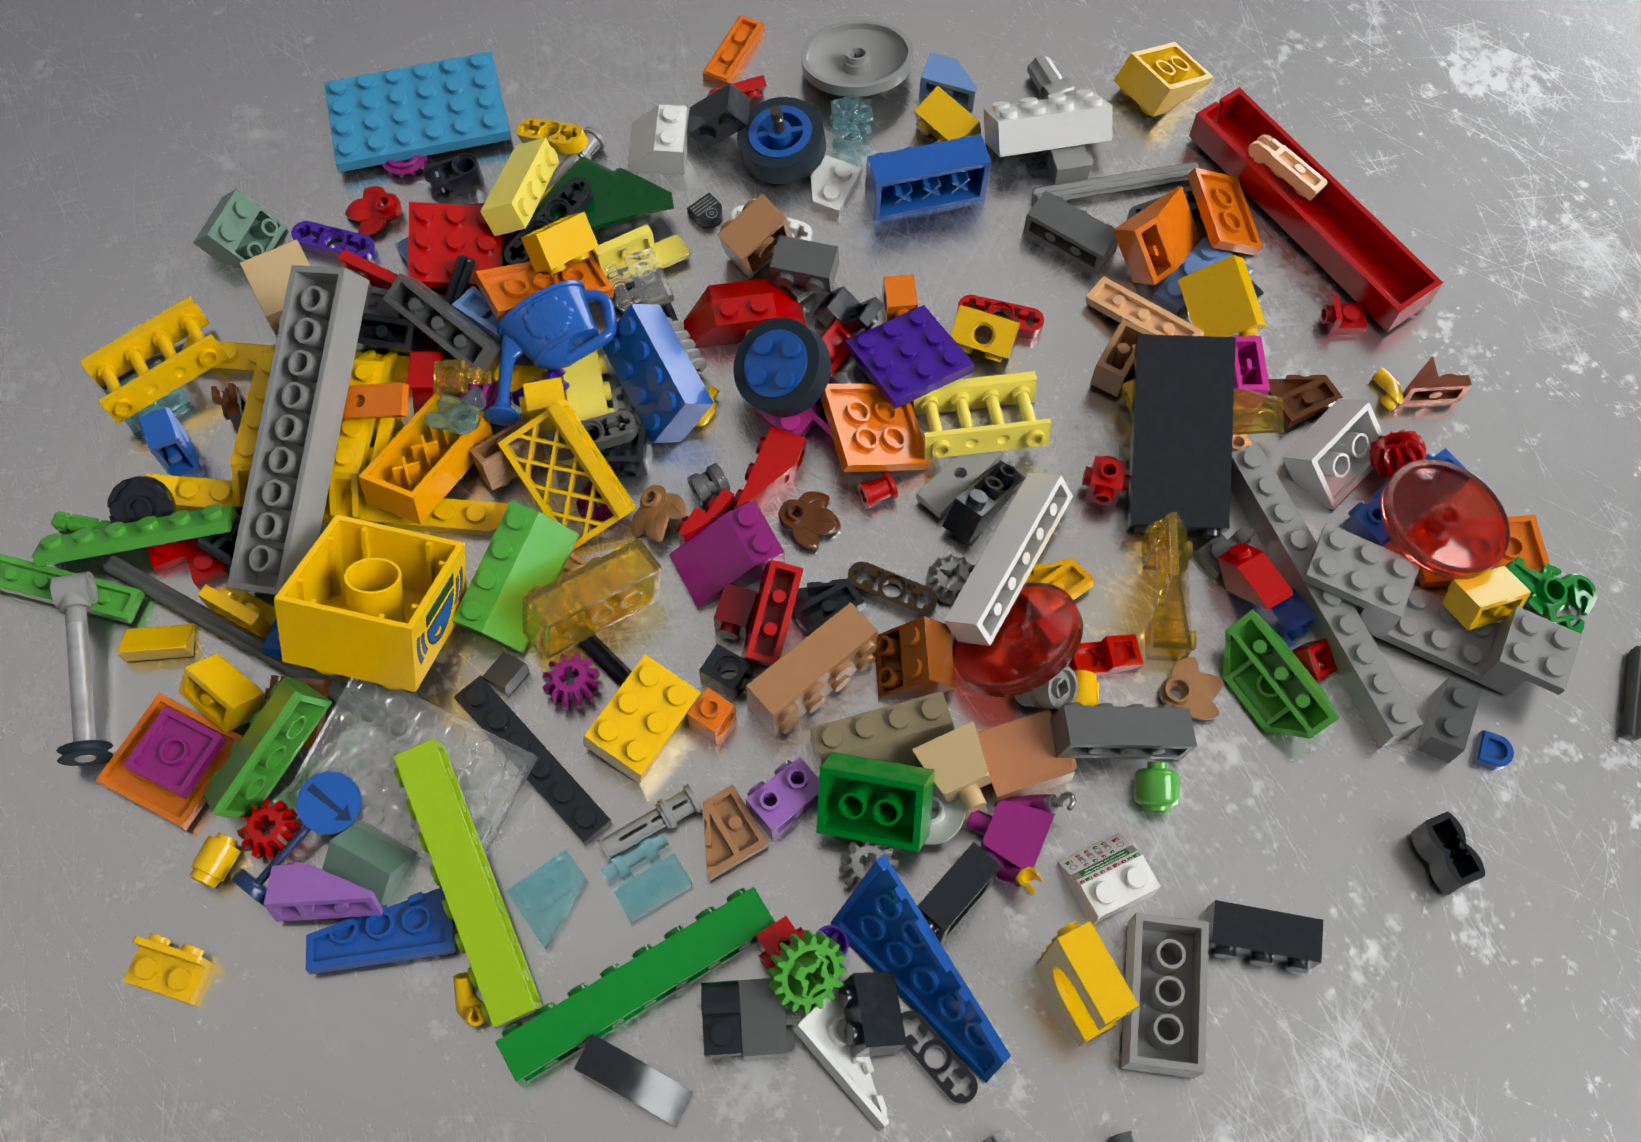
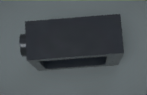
[917,842,1002,943]

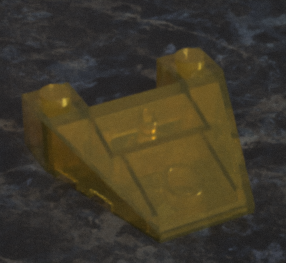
[1142,512,1197,661]

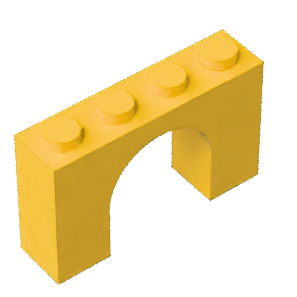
[1035,921,1139,1047]

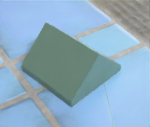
[322,820,420,906]

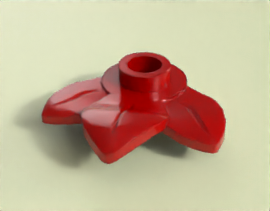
[345,186,402,236]

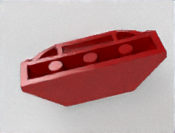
[683,278,806,348]

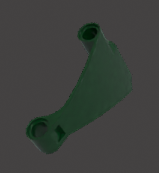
[503,157,674,266]

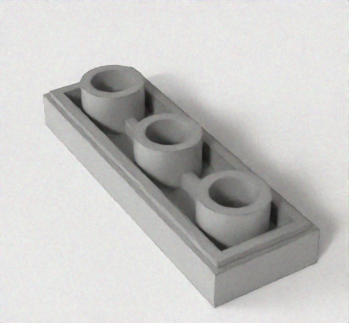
[916,451,1004,518]

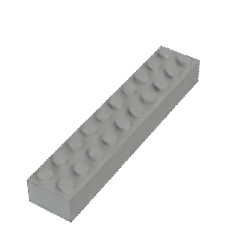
[227,265,369,596]

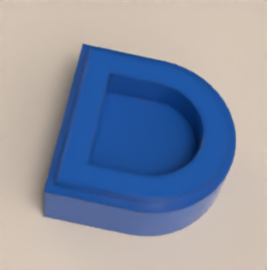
[1472,730,1514,770]

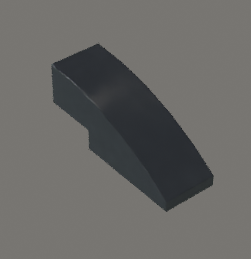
[574,1034,694,1128]

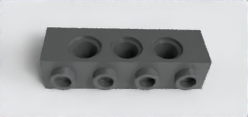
[383,273,501,376]

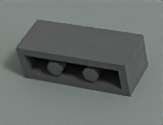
[1023,190,1118,274]

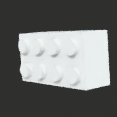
[983,89,1113,157]

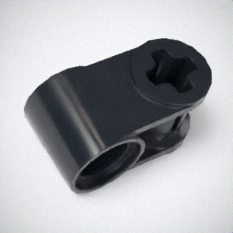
[423,152,484,202]

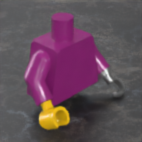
[965,792,1076,895]

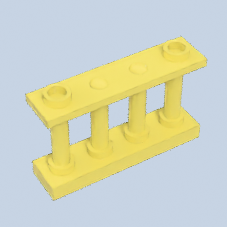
[911,371,1052,460]

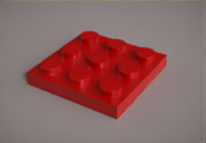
[408,201,502,290]

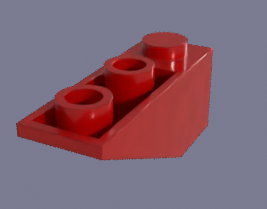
[733,427,806,508]

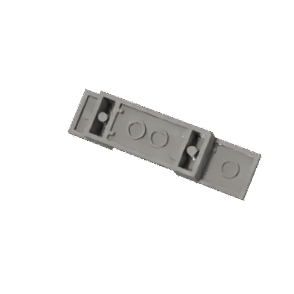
[1302,523,1582,696]

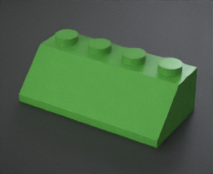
[453,500,579,653]
[204,676,332,818]

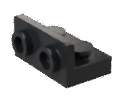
[582,427,648,479]

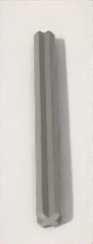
[1032,161,1200,204]

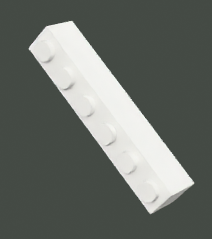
[944,473,1073,646]

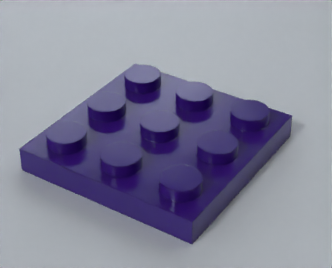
[846,305,974,409]

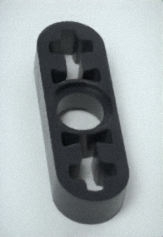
[901,1011,978,1106]

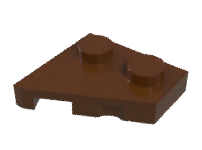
[1266,375,1344,428]

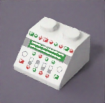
[1057,833,1161,926]

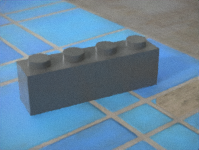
[1050,702,1197,759]

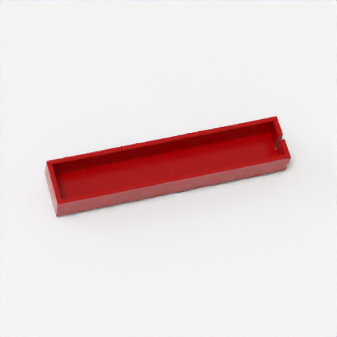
[1189,87,1444,332]

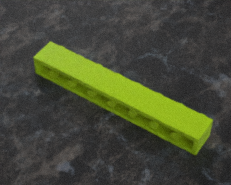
[393,739,543,1028]

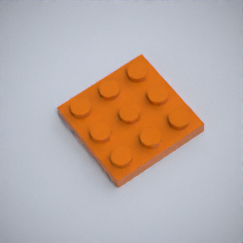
[820,384,931,472]
[96,693,243,831]

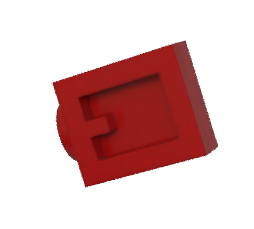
[1321,294,1367,335]

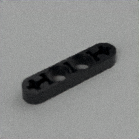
[504,177,594,265]

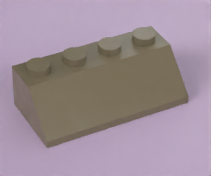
[810,691,954,770]

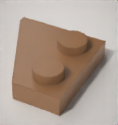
[703,785,769,881]

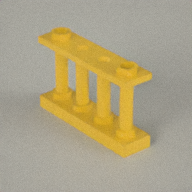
[80,296,229,424]

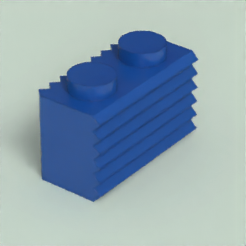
[138,408,201,476]

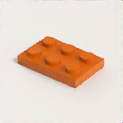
[1187,168,1263,255]

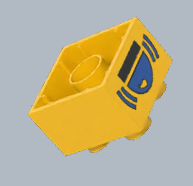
[274,515,467,692]

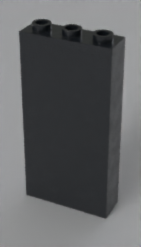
[1127,334,1236,538]

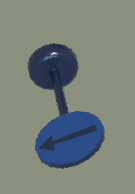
[230,771,362,907]

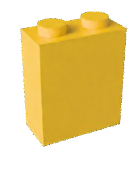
[1178,255,1267,337]

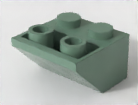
[193,189,287,269]

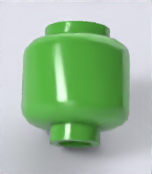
[1134,761,1180,812]

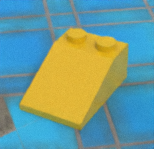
[1113,42,1213,117]

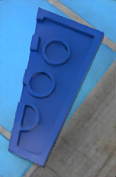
[305,885,456,975]

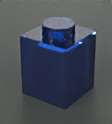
[1257,586,1315,643]

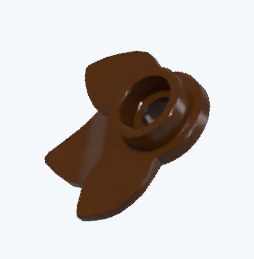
[778,491,841,550]

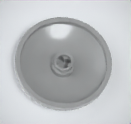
[801,20,914,97]

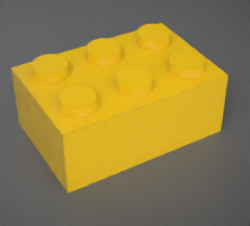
[583,654,701,784]

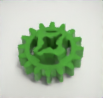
[767,929,847,1013]

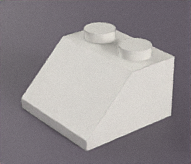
[627,104,689,175]

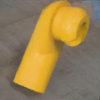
[1372,368,1404,411]
[453,972,486,1027]

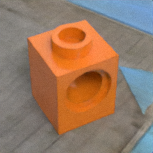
[882,274,918,322]
[687,687,737,745]

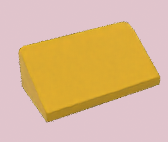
[118,624,196,662]

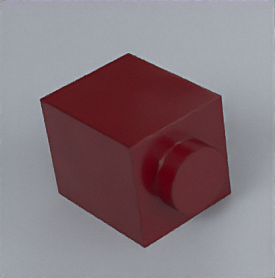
[713,583,757,639]

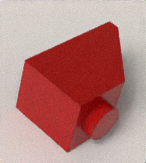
[1217,542,1293,610]

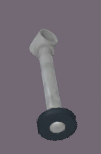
[50,571,113,766]

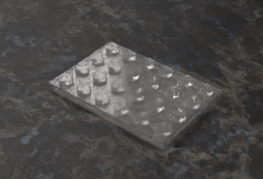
[287,678,538,865]

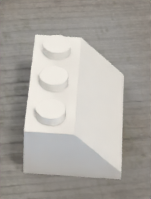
[1282,399,1384,510]

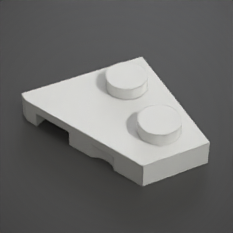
[811,155,862,218]

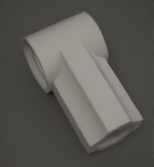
[1027,54,1076,100]

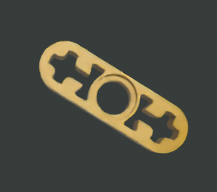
[516,118,588,154]

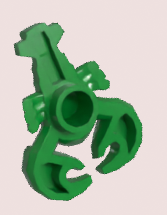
[1505,557,1597,634]

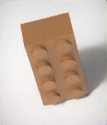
[746,602,878,738]

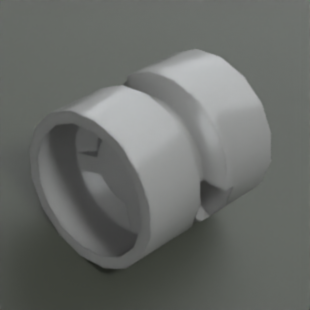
[1013,663,1078,710]

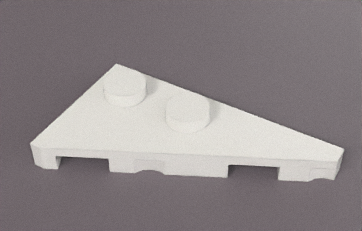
[792,981,889,1131]

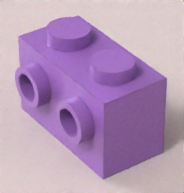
[745,756,819,840]

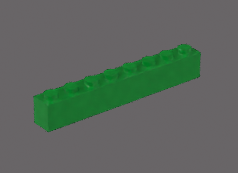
[495,887,775,1086]

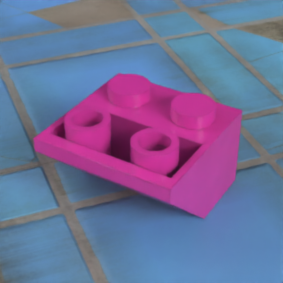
[1230,336,1270,409]

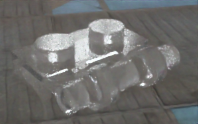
[605,247,674,312]

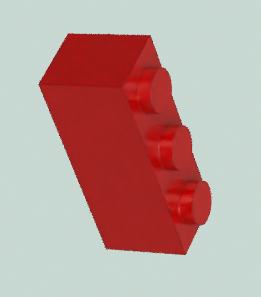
[741,559,804,667]

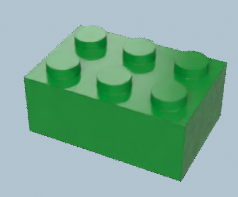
[816,752,935,852]

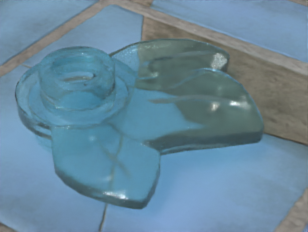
[424,387,486,434]

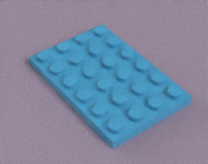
[324,51,511,172]

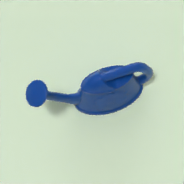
[483,280,617,426]

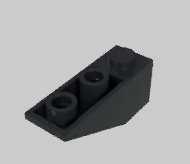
[942,460,1026,544]

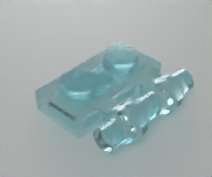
[601,833,693,923]

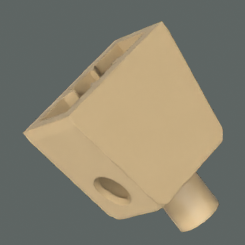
[912,721,992,813]

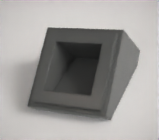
[482,652,530,697]

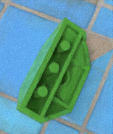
[1223,610,1340,739]

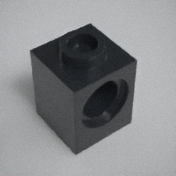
[699,644,754,702]

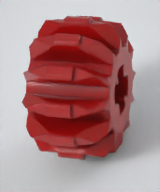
[1369,429,1427,478]
[237,799,302,861]

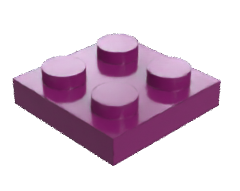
[123,706,227,800]

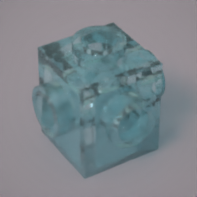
[830,96,874,141]

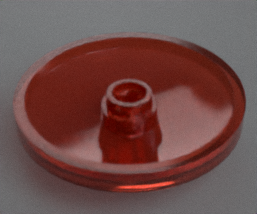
[1380,459,1510,579]
[952,582,1083,697]

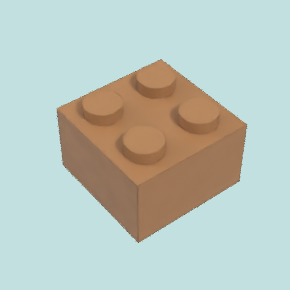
[717,193,793,279]

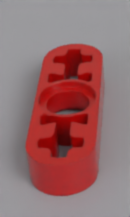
[957,295,1044,339]

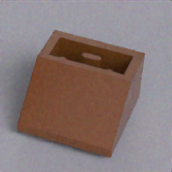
[875,616,956,700]

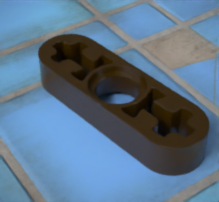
[847,561,938,619]

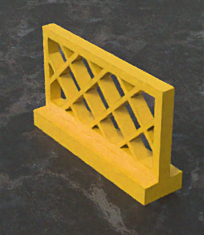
[498,400,637,551]

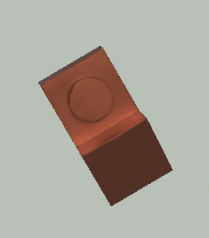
[1402,356,1472,404]

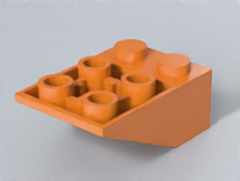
[1113,186,1201,285]

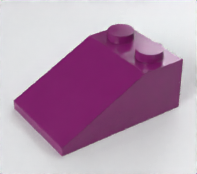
[669,500,785,609]

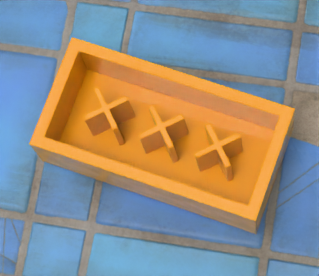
[358,394,493,525]

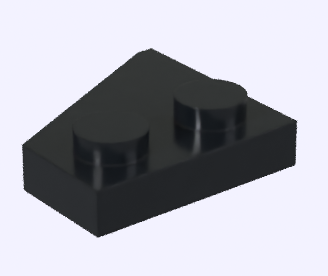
[792,578,866,637]

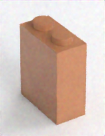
[978,709,1077,807]

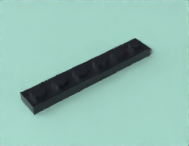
[454,675,612,846]

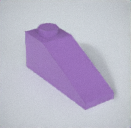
[264,862,383,922]

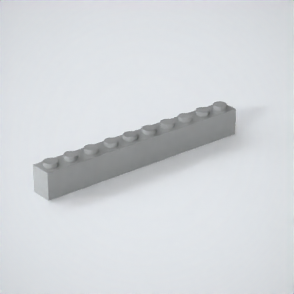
[1231,443,1423,749]

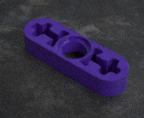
[291,221,377,262]

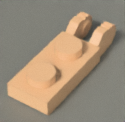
[1248,134,1327,201]

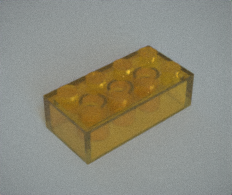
[522,538,662,661]

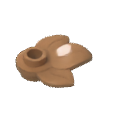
[631,485,687,542]
[1159,657,1224,720]

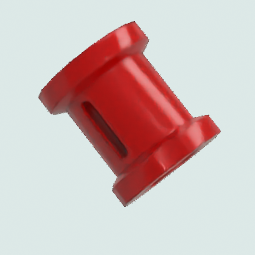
[857,471,898,509]

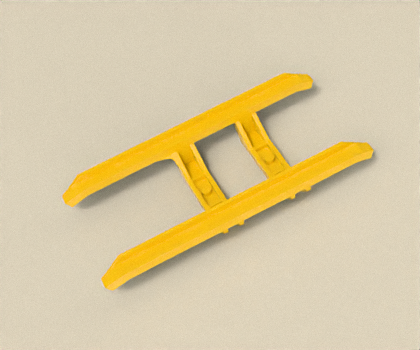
[146,337,548,537]

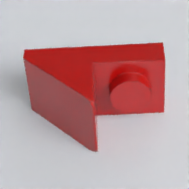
[406,351,447,415]

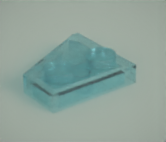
[506,849,587,949]

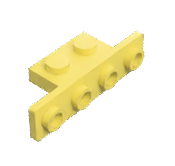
[593,224,691,288]

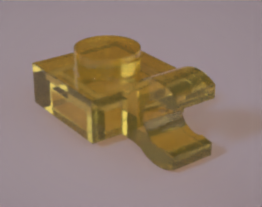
[434,360,492,395]

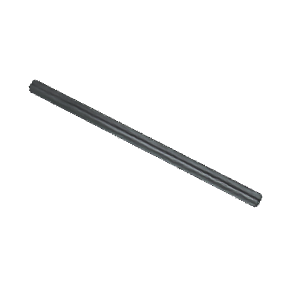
[103,556,409,737]

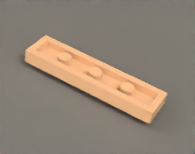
[1085,276,1204,336]

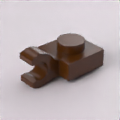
[211,383,246,431]

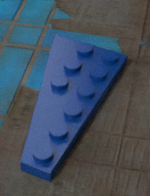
[830,854,1011,1083]

